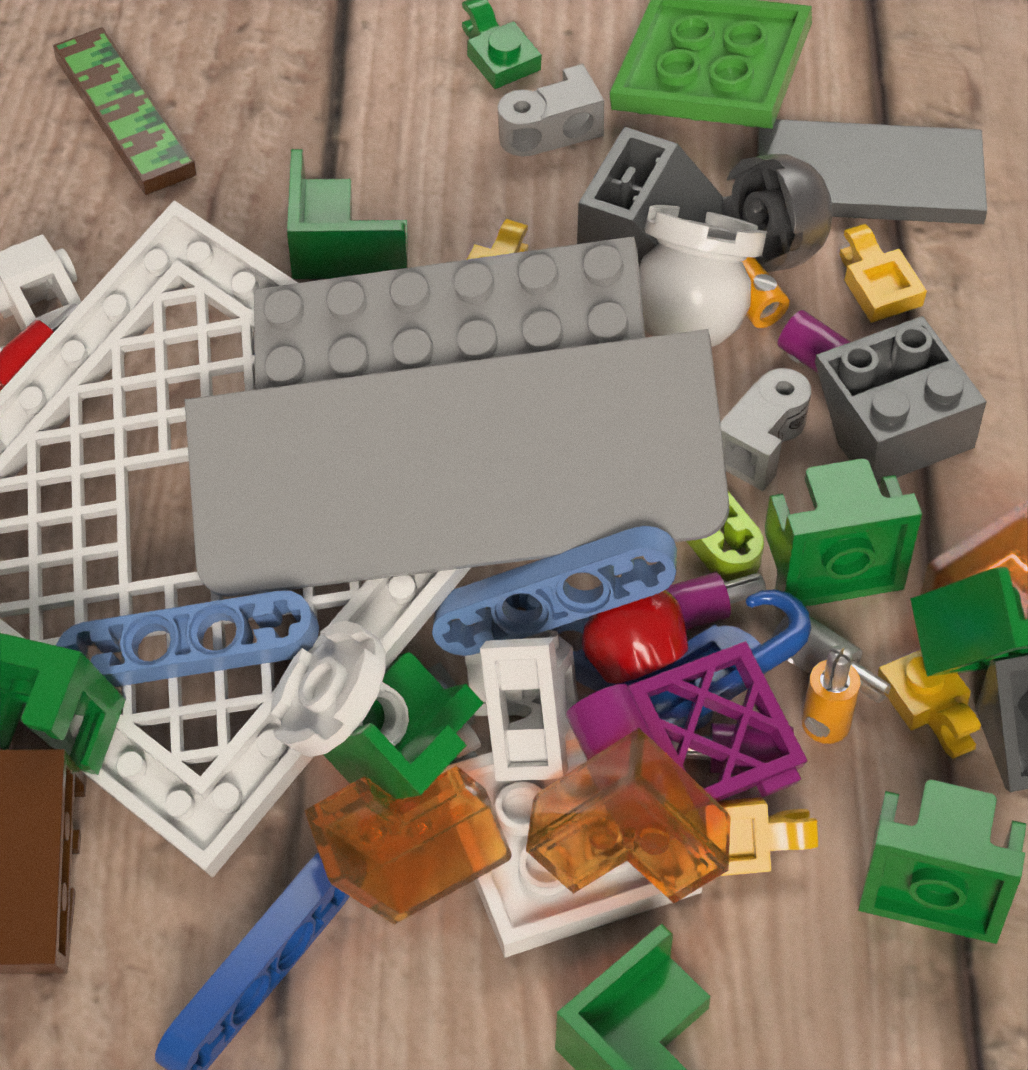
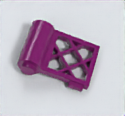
[565,641,808,847]

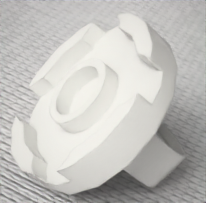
[271,620,409,757]

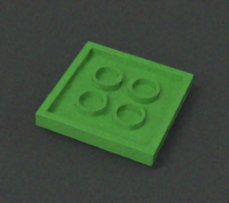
[610,0,812,129]

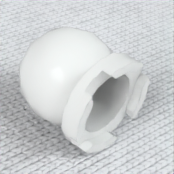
[639,205,767,347]

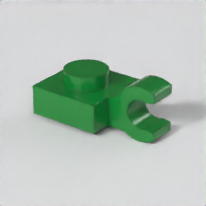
[462,0,542,89]

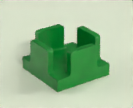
[765,458,922,611]
[858,780,1027,944]

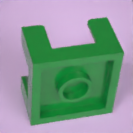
[0,633,126,775]

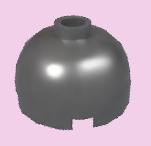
[721,154,833,272]

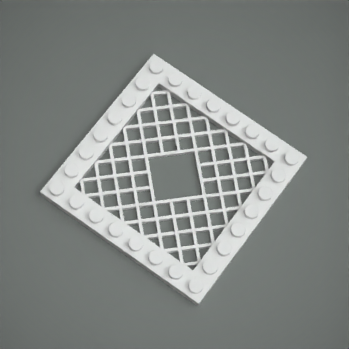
[0,200,472,878]

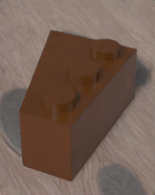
[0,749,87,974]

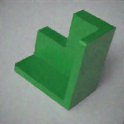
[287,149,408,279]
[910,567,1028,677]
[323,652,484,804]
[555,924,711,1070]

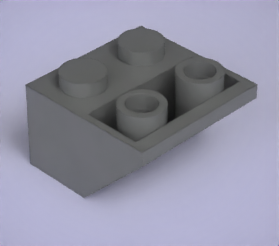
[577,126,723,266]
[815,316,987,485]

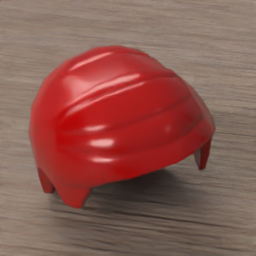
[582,590,688,684]

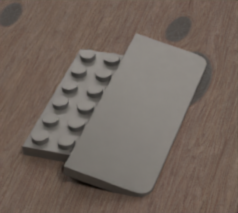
[185,236,729,597]

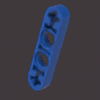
[155,849,359,1070]

